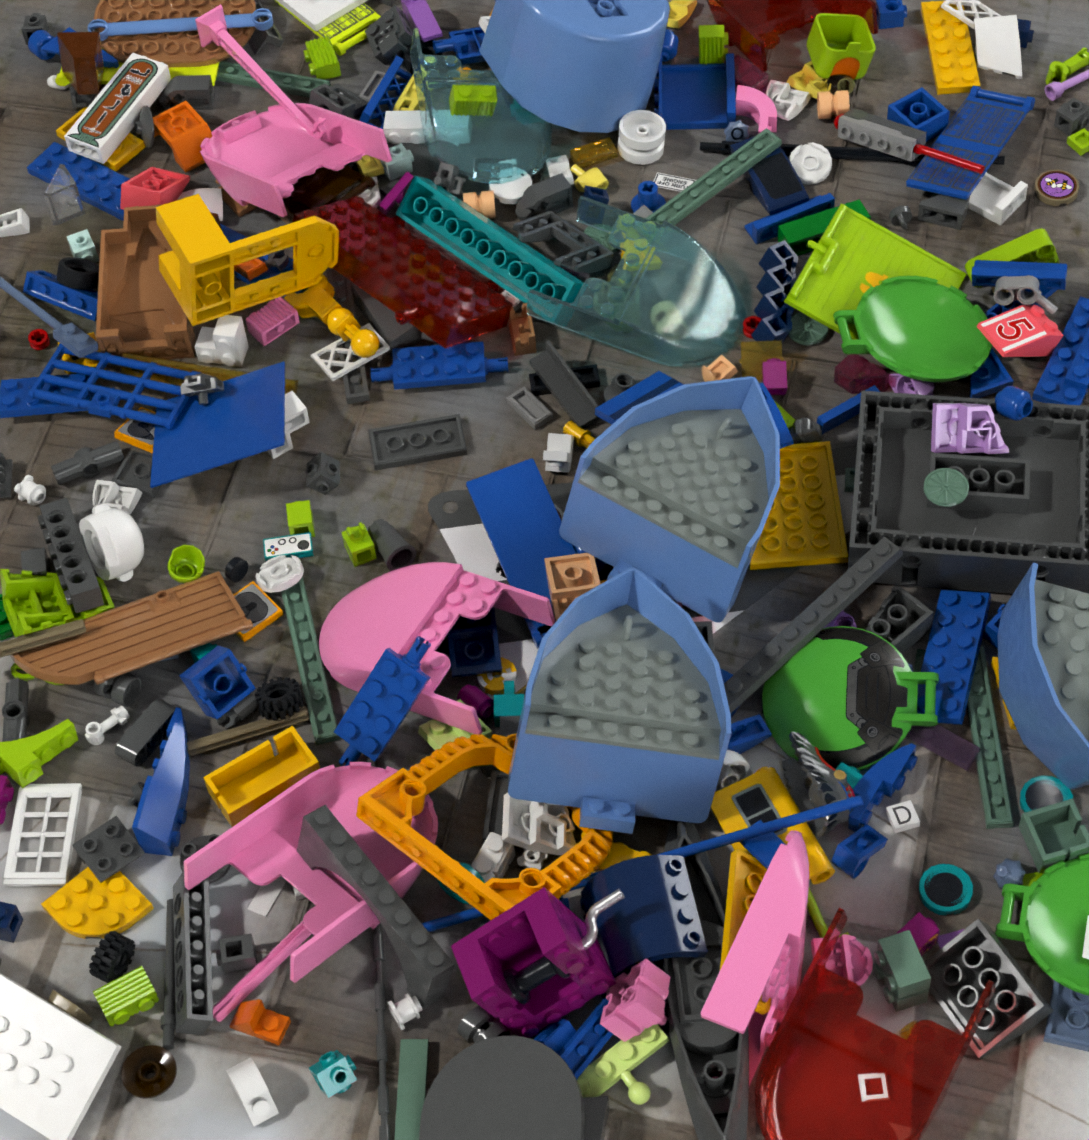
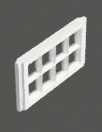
[3,783,82,887]

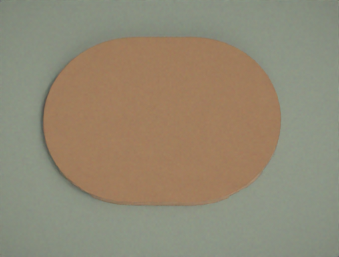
[94,0,257,68]

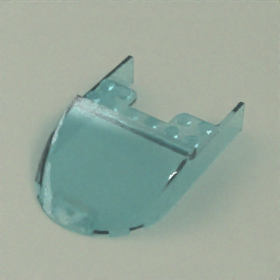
[410,28,552,184]
[526,196,746,366]

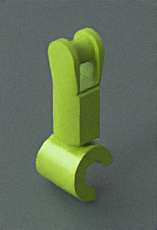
[1045,47,1089,85]

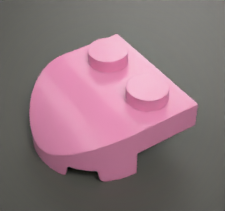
[811,934,873,995]

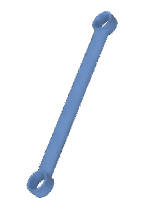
[87,8,273,41]

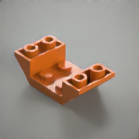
[153,101,212,173]

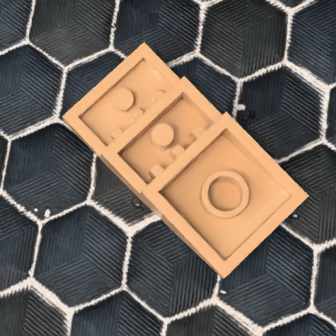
[544,553,600,622]

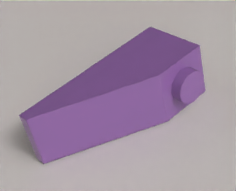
[401,0,443,42]

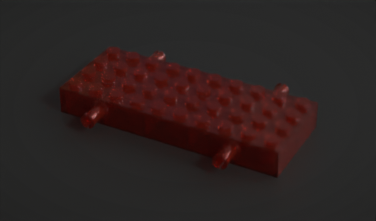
[292,196,513,349]

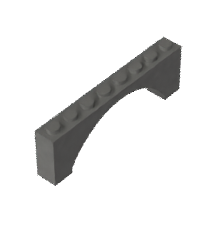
[297,805,454,1009]

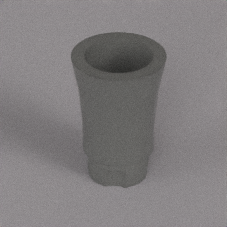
[368,519,416,571]

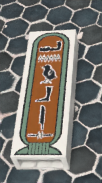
[64,53,171,164]

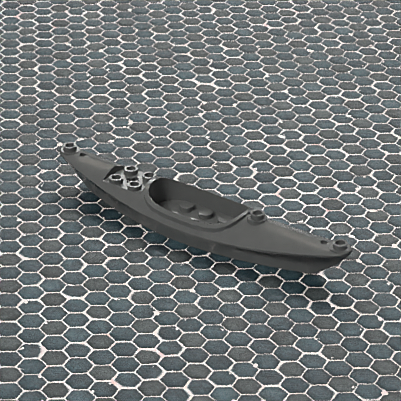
[660,820,749,1140]

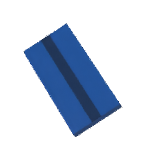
[595,371,684,425]

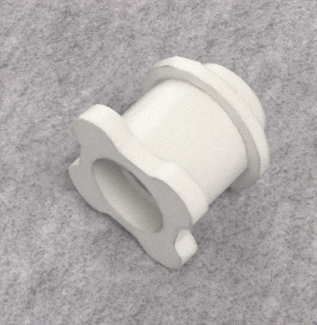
[14,475,46,506]
[387,994,423,1031]

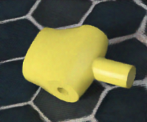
[570,164,609,192]

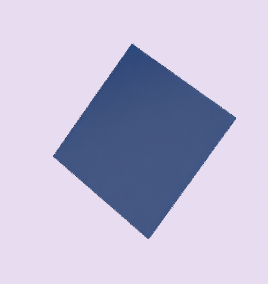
[150,361,285,488]

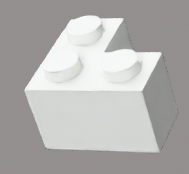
[195,315,249,367]
[267,391,310,459]

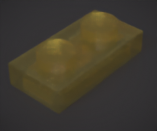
[570,137,618,169]

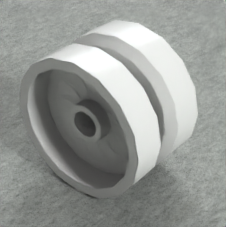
[617,110,666,165]

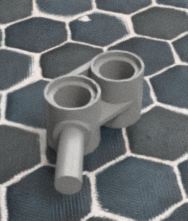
[993,275,1058,315]

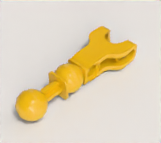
[284,274,380,358]

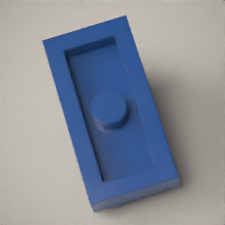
[831,824,888,879]

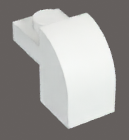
[543,433,574,472]
[226,1057,279,1126]

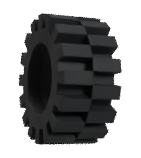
[255,677,304,720]
[89,931,135,983]

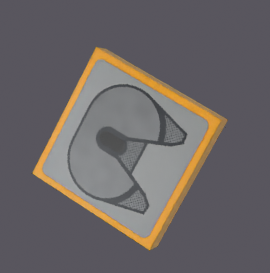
[114,407,156,454]
[233,581,283,643]

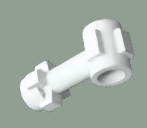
[85,706,130,745]

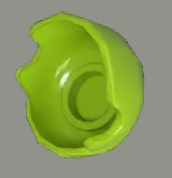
[167,545,205,583]

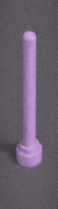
[1044,69,1089,101]

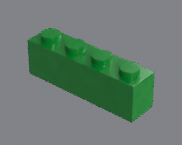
[778,199,871,256]

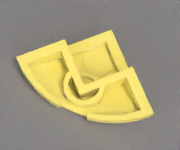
[667,0,697,29]
[786,61,832,99]

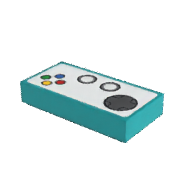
[263,532,314,561]

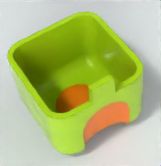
[806,13,876,80]

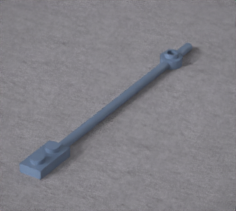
[0,277,99,358]

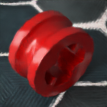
[743,316,762,339]
[28,329,50,350]

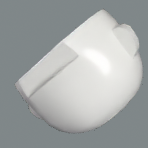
[79,504,144,582]

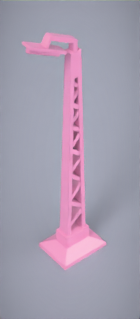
[195,4,327,140]

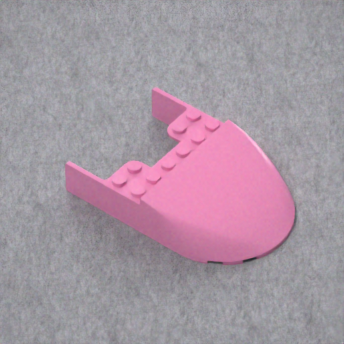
[200,103,392,217]
[319,562,555,734]
[184,762,438,983]
[701,830,810,1086]

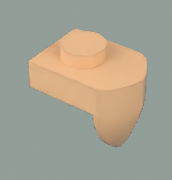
[701,354,738,382]

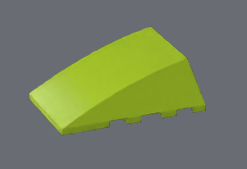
[0,569,115,638]

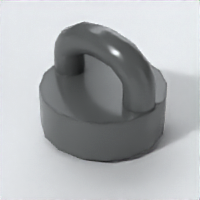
[889,206,912,230]
[127,782,145,806]

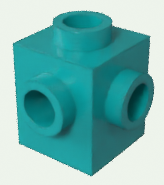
[309,1050,357,1098]

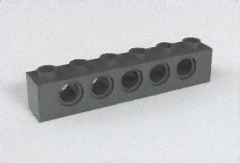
[37,498,104,613]
[173,872,213,1035]

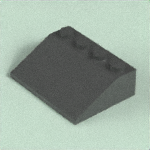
[924,919,1054,1059]

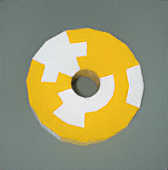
[477,657,517,695]

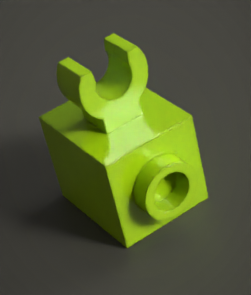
[341,522,377,567]

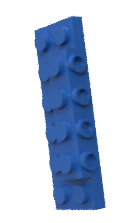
[1032,296,1089,405]

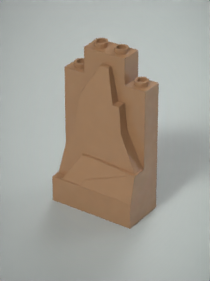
[96,205,195,364]

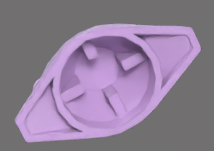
[887,373,934,395]

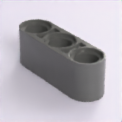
[115,698,176,767]

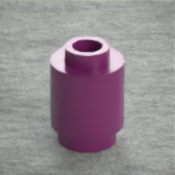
[457,685,494,720]

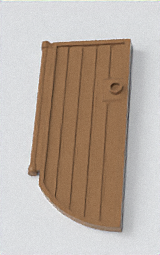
[10,571,253,685]

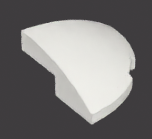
[766,80,811,121]
[178,188,223,221]
[92,480,142,514]

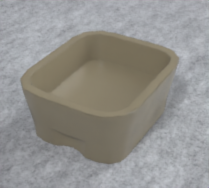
[47,990,94,1026]

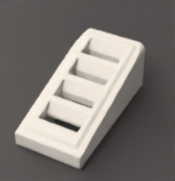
[0,208,30,237]

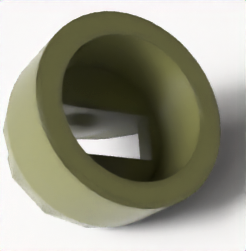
[837,77,855,94]

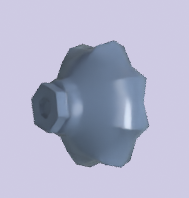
[724,120,750,142]
[993,858,1026,889]

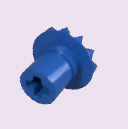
[631,181,666,213]

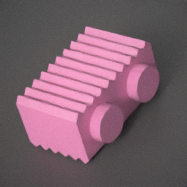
[246,297,300,347]

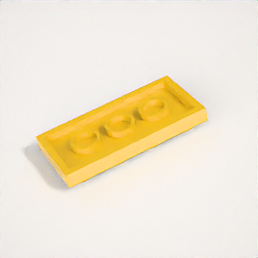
[56,107,146,172]

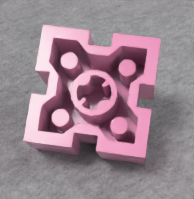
[600,959,671,1042]

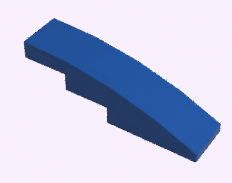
[727,714,772,754]

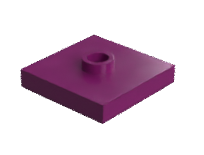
[380,172,414,216]

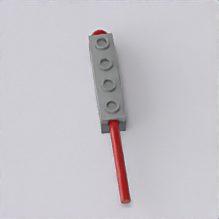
[834,108,984,174]

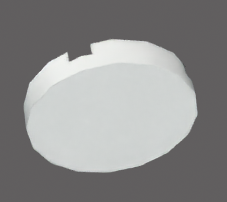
[789,142,832,185]
[489,168,532,204]
[255,555,304,593]

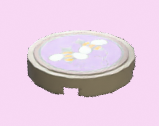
[1034,169,1079,206]

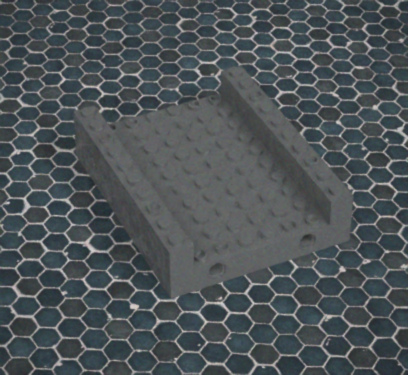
[847,391,1089,594]

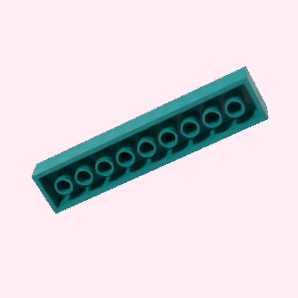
[396,176,588,325]

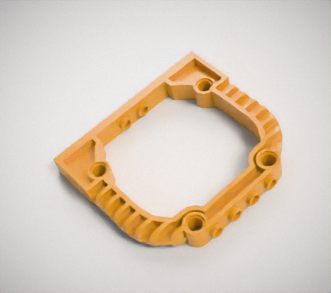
[356,733,613,920]

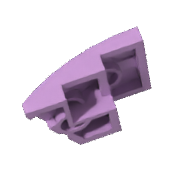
[931,403,1009,454]

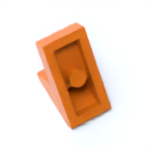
[229,999,291,1045]

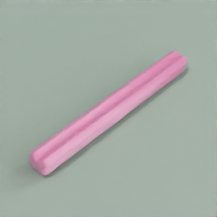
[213,921,311,1022]

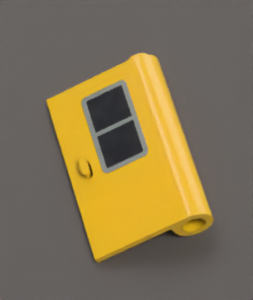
[710,766,835,884]

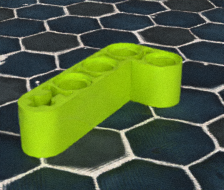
[965,228,1059,288]

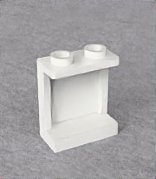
[968,172,1028,226]

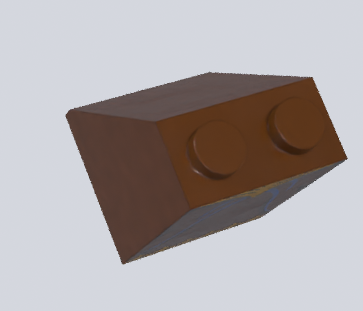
[57,32,104,95]

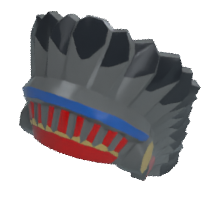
[782,731,855,838]

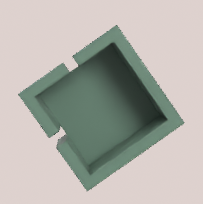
[1019,798,1089,873]
[873,930,931,1012]

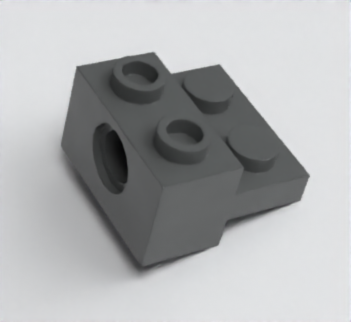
[309,83,368,119]

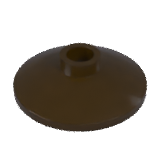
[121,1045,177,1099]

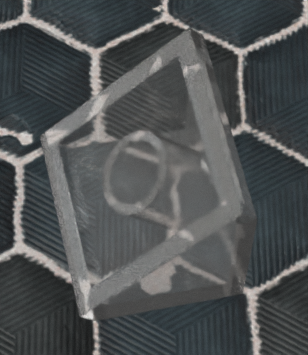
[44,164,85,225]

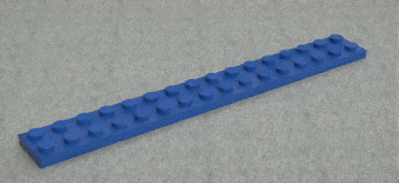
[27,142,309,299]

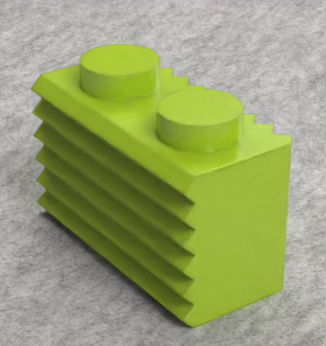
[699,25,728,64]
[303,36,341,80]
[449,84,497,117]
[92,965,159,1026]

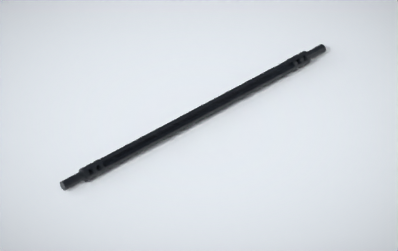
[700,141,1005,165]

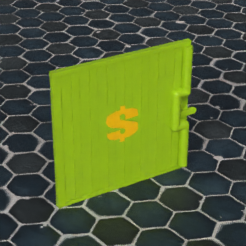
[784,204,967,340]

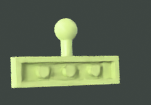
[577,1024,670,1105]

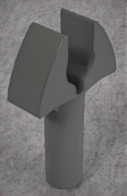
[264,249,289,272]

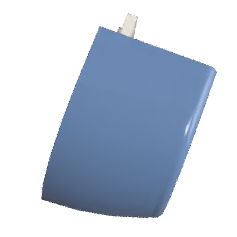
[478,0,670,133]

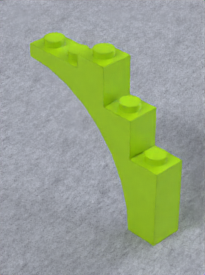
[0,719,78,788]

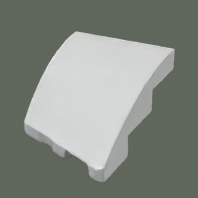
[974,15,1022,79]
[502,793,576,855]

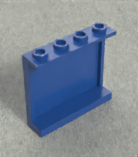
[654,53,736,130]

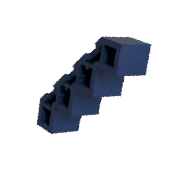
[751,240,798,352]

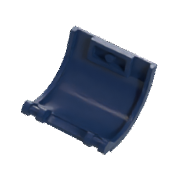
[580,855,708,999]

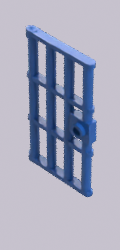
[29,343,201,430]

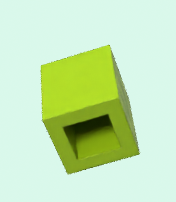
[286,500,315,537]

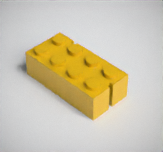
[203,726,320,827]

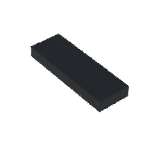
[529,364,600,396]

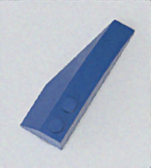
[132,707,190,856]

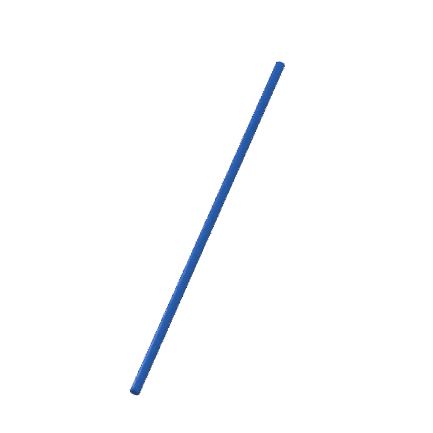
[422,795,864,932]

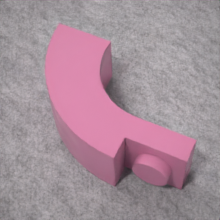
[736,85,777,134]

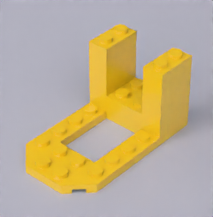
[156,194,339,326]

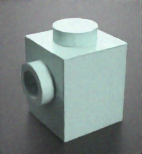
[380,143,414,181]
[66,229,99,263]

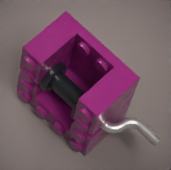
[451,887,625,1038]

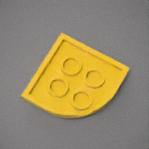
[41,867,154,939]

